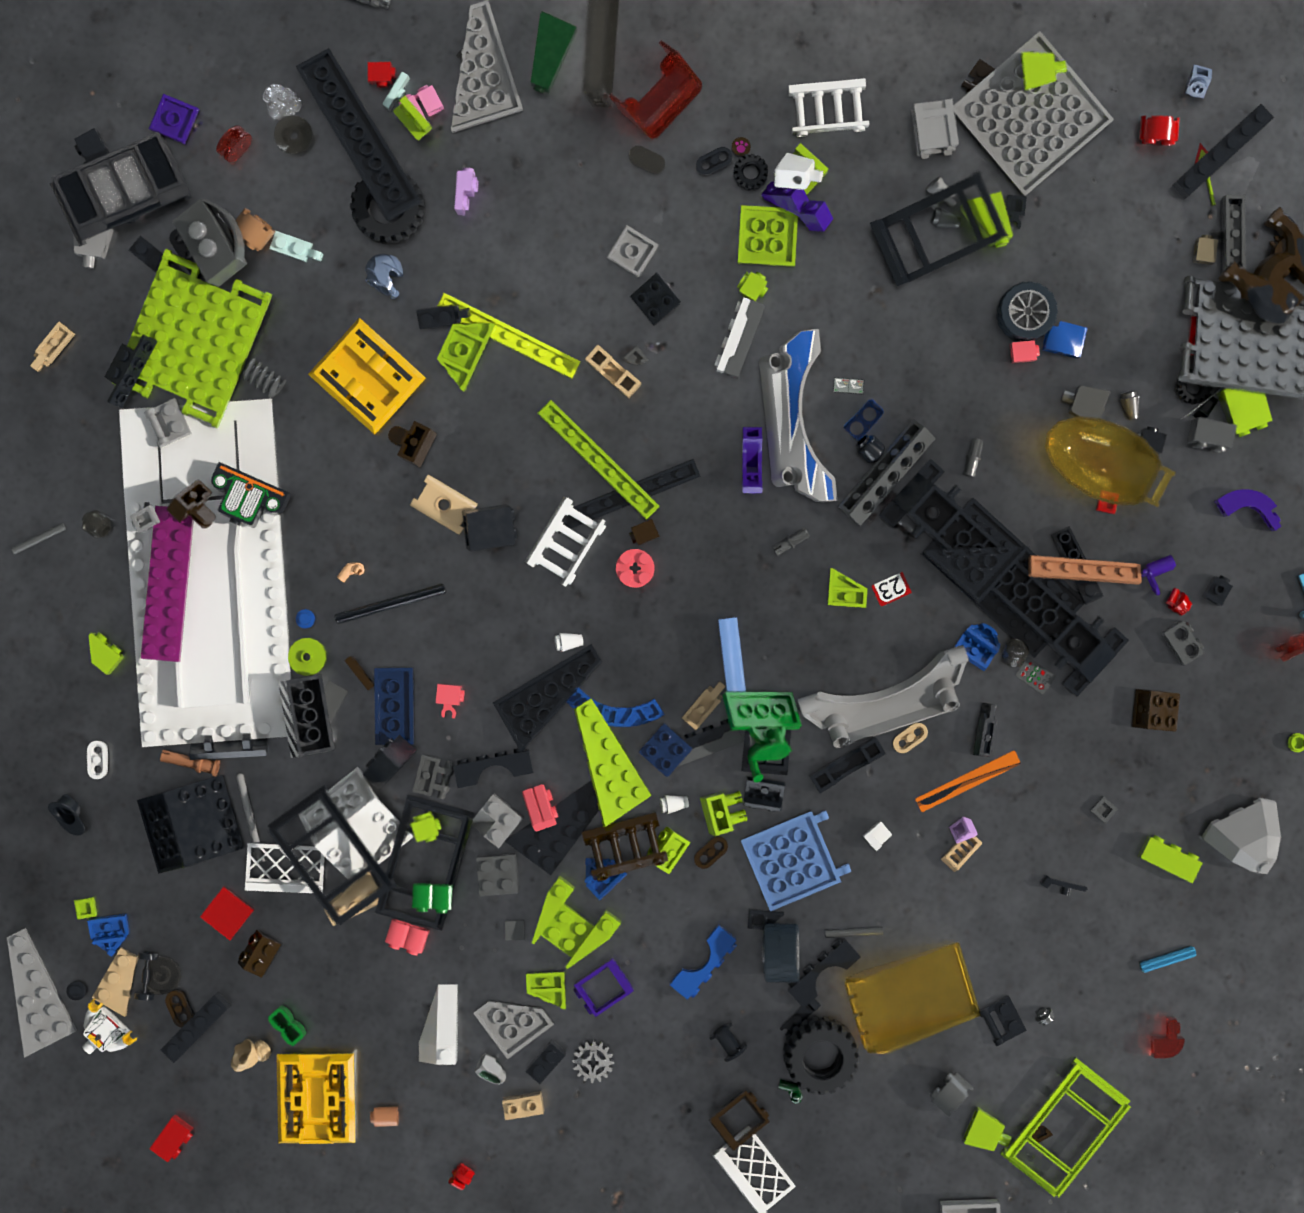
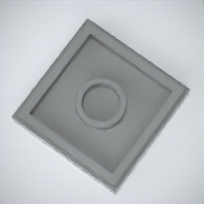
[606,225,659,278]

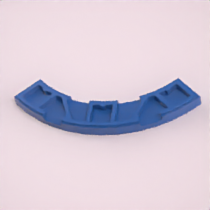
[567,688,665,727]

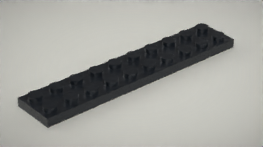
[296,48,421,221]

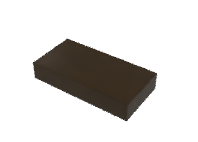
[344,656,374,691]

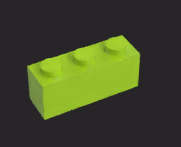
[1138,835,1203,884]

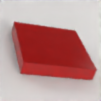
[200,886,254,940]

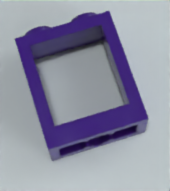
[573,957,634,1017]

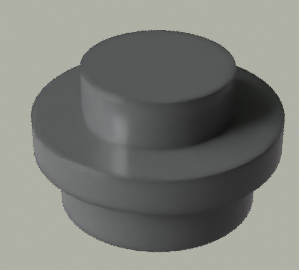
[1036,1008,1055,1026]

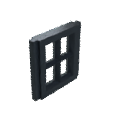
[741,730,791,775]

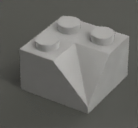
[472,793,524,848]

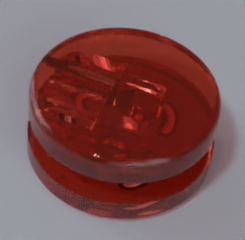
[216,125,252,162]
[1275,631,1304,662]

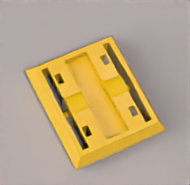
[308,318,426,435]
[277,1053,355,1144]

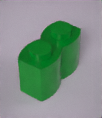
[412,883,453,913]
[268,1005,306,1046]

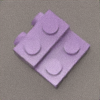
[454,168,479,215]

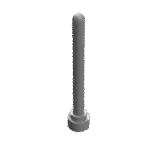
[236,773,268,864]

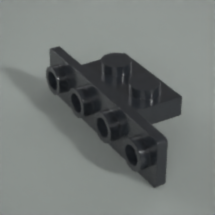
[104,335,157,408]

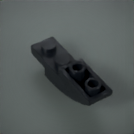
[1052,526,1104,605]

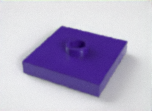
[148,94,200,145]

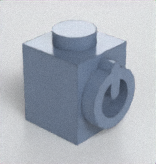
[1185,64,1212,99]

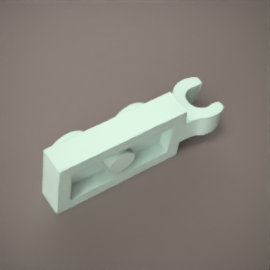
[269,231,323,262]

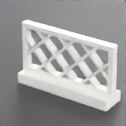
[245,843,325,893]
[712,1126,796,1213]

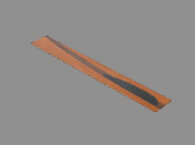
[915,750,1021,812]

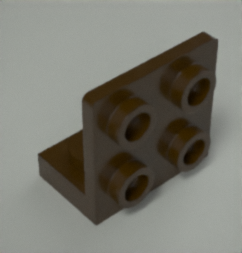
[1132,689,1180,732]

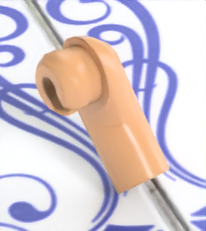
[337,562,365,582]

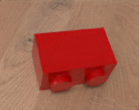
[150,1115,193,1162]

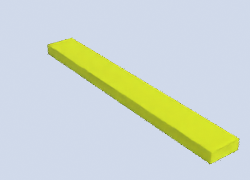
[437,293,581,379]

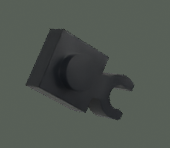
[1006,195,1027,229]

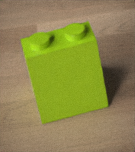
[960,192,1013,248]
[1216,388,1272,437]

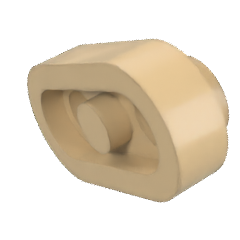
[893,722,928,753]

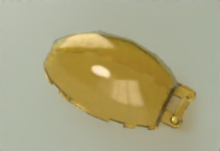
[1045,416,1176,507]

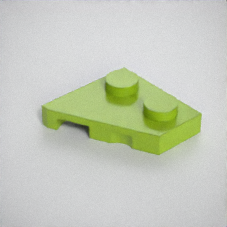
[827,568,868,608]
[526,971,566,1009]

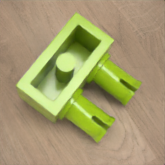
[700,791,747,836]

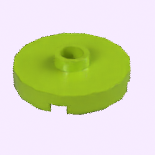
[288,638,327,676]

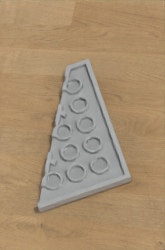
[451,0,523,133]

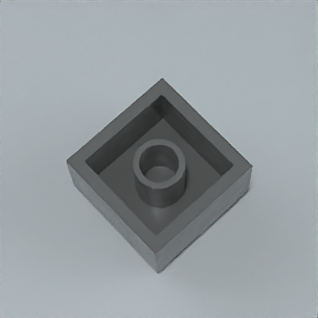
[1187,417,1237,453]
[476,853,519,896]

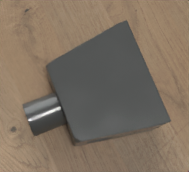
[1061,386,1110,427]

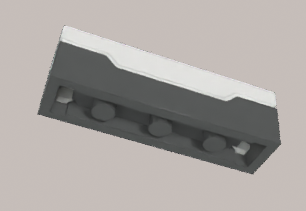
[715,297,765,379]

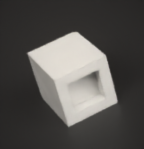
[863,820,892,851]

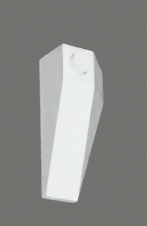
[419,984,458,1065]

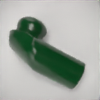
[778,1079,803,1104]

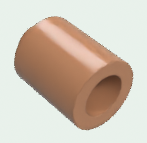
[370,1106,399,1127]

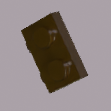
[238,930,281,978]

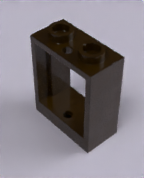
[709,1091,770,1151]

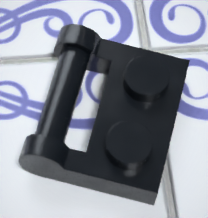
[978,995,1027,1046]

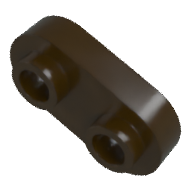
[694,836,728,869]
[165,990,193,1028]

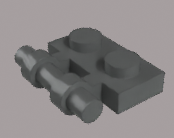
[412,754,454,799]

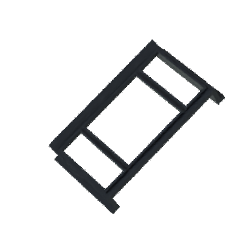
[870,171,1008,287]
[267,785,397,925]
[375,795,474,931]

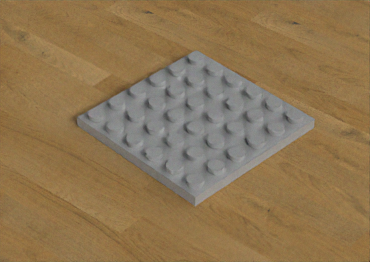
[953,31,1114,196]

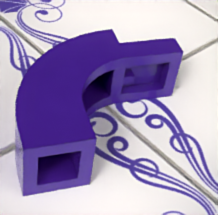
[742,427,762,494]
[1214,489,1282,531]

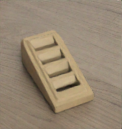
[941,836,982,872]

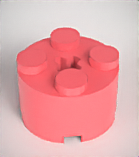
[616,549,654,588]

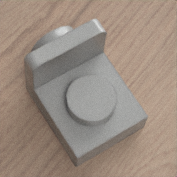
[130,505,160,533]

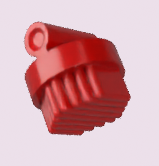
[1166,588,1192,616]
[448,1163,475,1190]

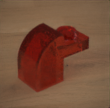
[1151,1017,1185,1058]

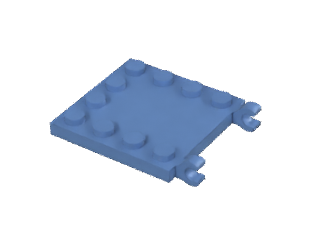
[741,810,852,911]

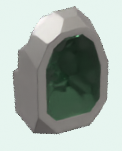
[475,1053,506,1085]

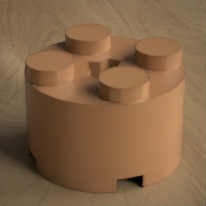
[230,208,276,251]

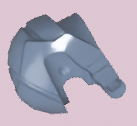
[365,254,403,299]

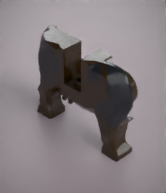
[1218,207,1304,324]

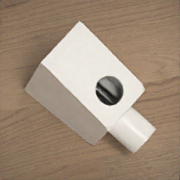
[775,153,823,189]

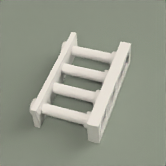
[788,78,869,137]
[525,496,606,587]

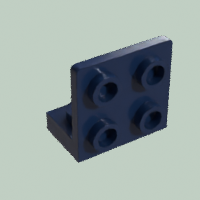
[639,723,692,777]

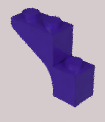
[761,182,834,232]

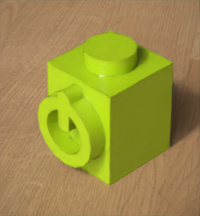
[737,272,768,302]
[411,812,441,843]

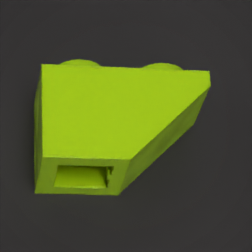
[89,632,125,675]

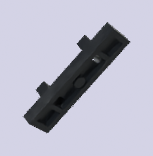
[189,733,268,760]

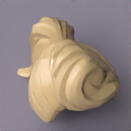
[231,1039,271,1072]

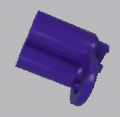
[1141,554,1176,596]

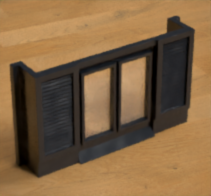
[50,131,192,247]

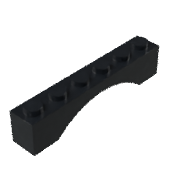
[1172,104,1274,199]

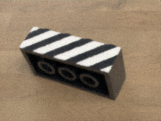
[278,674,335,758]

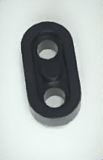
[696,147,732,176]

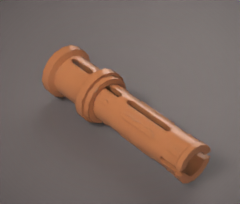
[160,750,220,777]

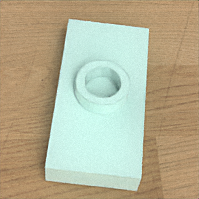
[383,72,410,112]

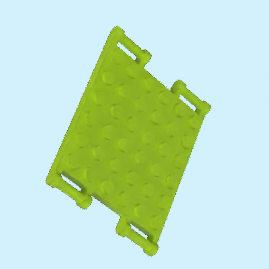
[112,249,272,428]

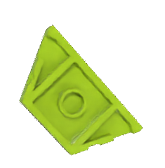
[437,323,496,391]

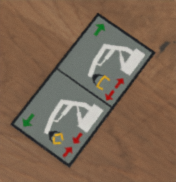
[833,377,864,394]

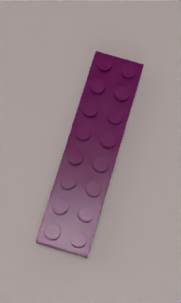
[141,506,194,662]

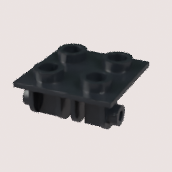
[630,272,681,326]

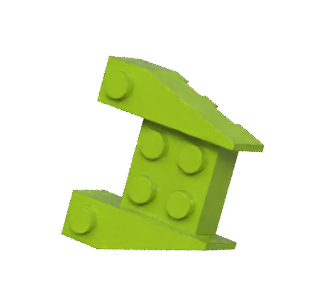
[532,876,621,969]

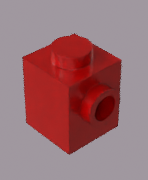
[367,62,396,88]

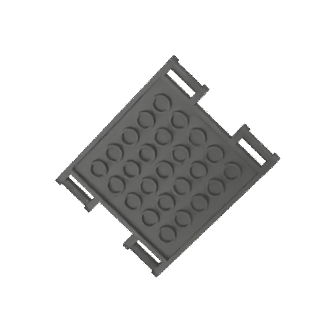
[1179,276,1304,399]

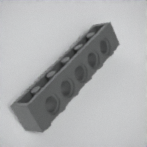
[838,419,936,526]

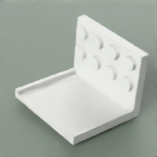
[298,767,413,879]

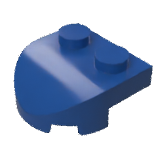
[954,623,1000,671]

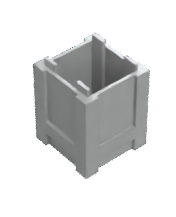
[911,99,959,159]

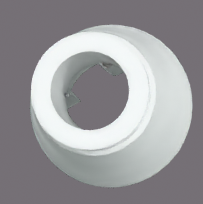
[554,633,583,652]
[660,795,689,814]

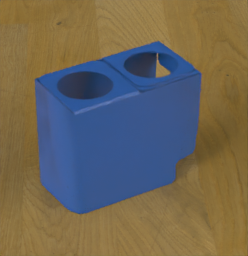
[1042,321,1088,359]
[844,399,884,441]

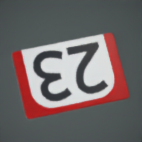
[872,572,912,606]

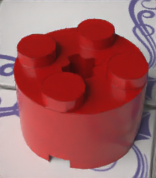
[1139,116,1180,146]

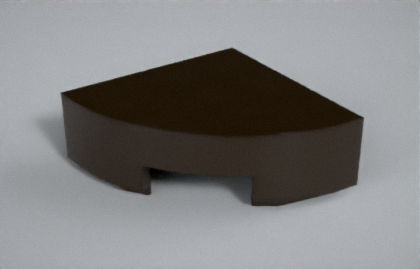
[1032,1125,1053,1143]

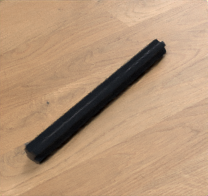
[335,584,446,624]

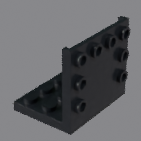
[137,775,244,874]

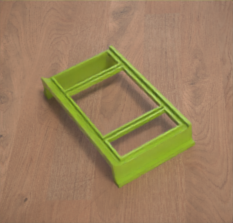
[1000,1057,1131,1197]

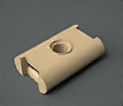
[410,475,478,535]

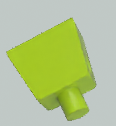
[1020,52,1067,91]
[962,1106,1012,1151]

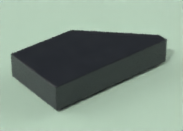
[747,909,784,930]

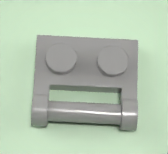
[144,398,192,447]

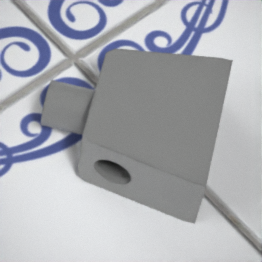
[73,229,113,269]

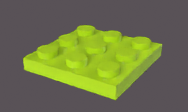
[737,205,798,267]

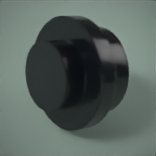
[66,981,86,1001]

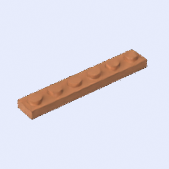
[1028,556,1142,585]

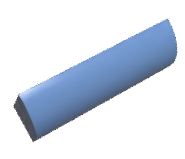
[718,617,746,692]

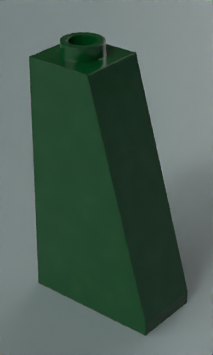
[531,11,577,94]

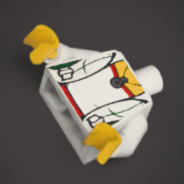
[82,998,137,1054]

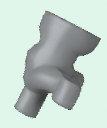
[926,176,956,210]

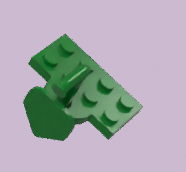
[722,692,802,783]

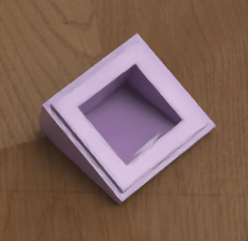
[949,817,978,843]

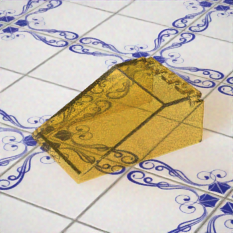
[844,942,980,1053]

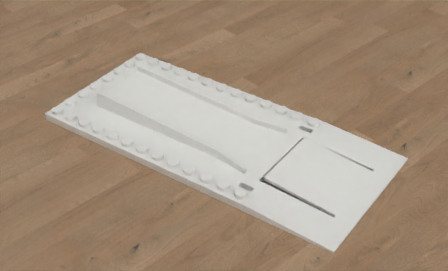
[119,399,292,747]

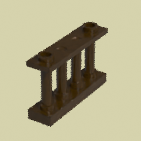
[581,812,669,881]

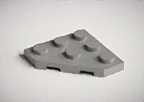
[473,1001,554,1059]

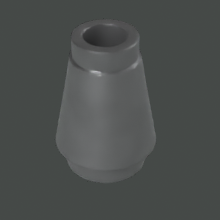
[1120,391,1139,420]

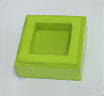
[74,897,97,920]

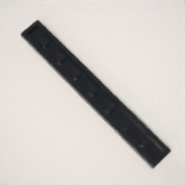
[558,459,701,533]

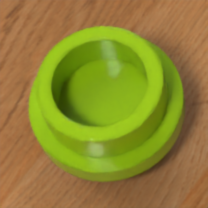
[1288,733,1304,752]

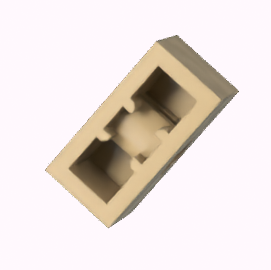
[502,1091,544,1120]

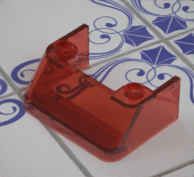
[608,40,702,139]

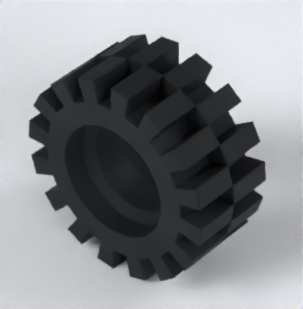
[733,153,768,190]
[1175,369,1212,404]

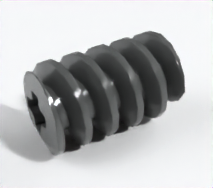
[243,358,286,398]

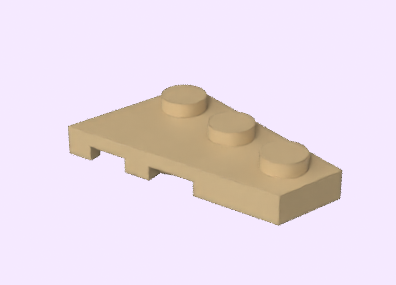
[324,872,379,926]
[92,947,138,1017]

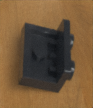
[743,776,785,812]

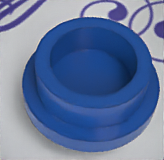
[296,609,315,629]

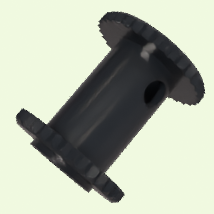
[709,1023,747,1062]

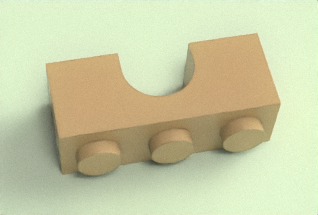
[585,345,642,399]

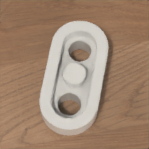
[87,740,108,779]

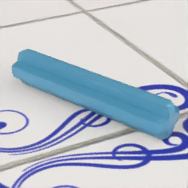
[1140,946,1196,973]

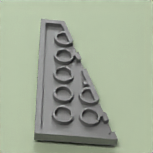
[7,928,77,1057]

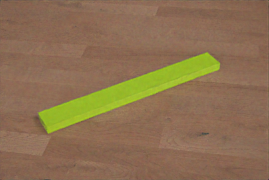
[537,400,660,520]

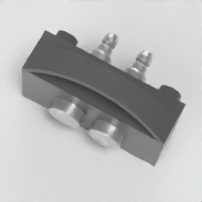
[172,198,248,286]

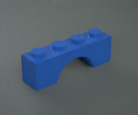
[670,924,737,1000]

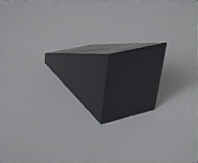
[1192,394,1219,419]

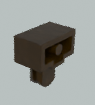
[388,421,437,468]
[166,479,216,529]

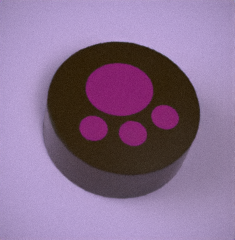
[732,137,751,157]

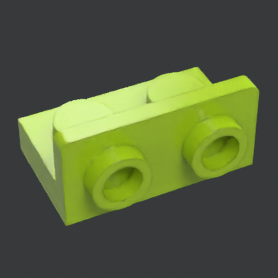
[393,96,432,140]
[646,826,690,874]

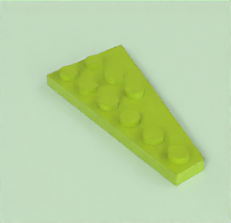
[574,698,651,827]

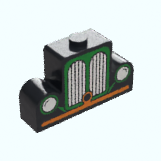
[211,462,291,528]

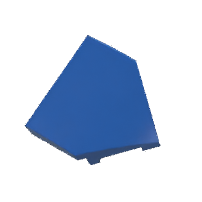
[585,858,627,900]
[87,913,129,957]

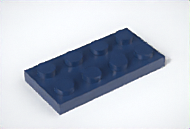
[374,668,414,745]

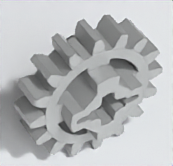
[572,1040,614,1083]

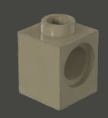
[1192,235,1218,265]

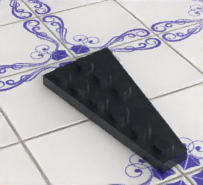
[493,644,602,752]
[505,780,599,875]

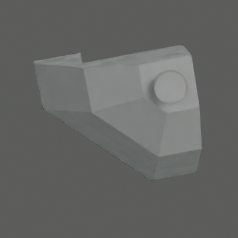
[1202,798,1281,874]

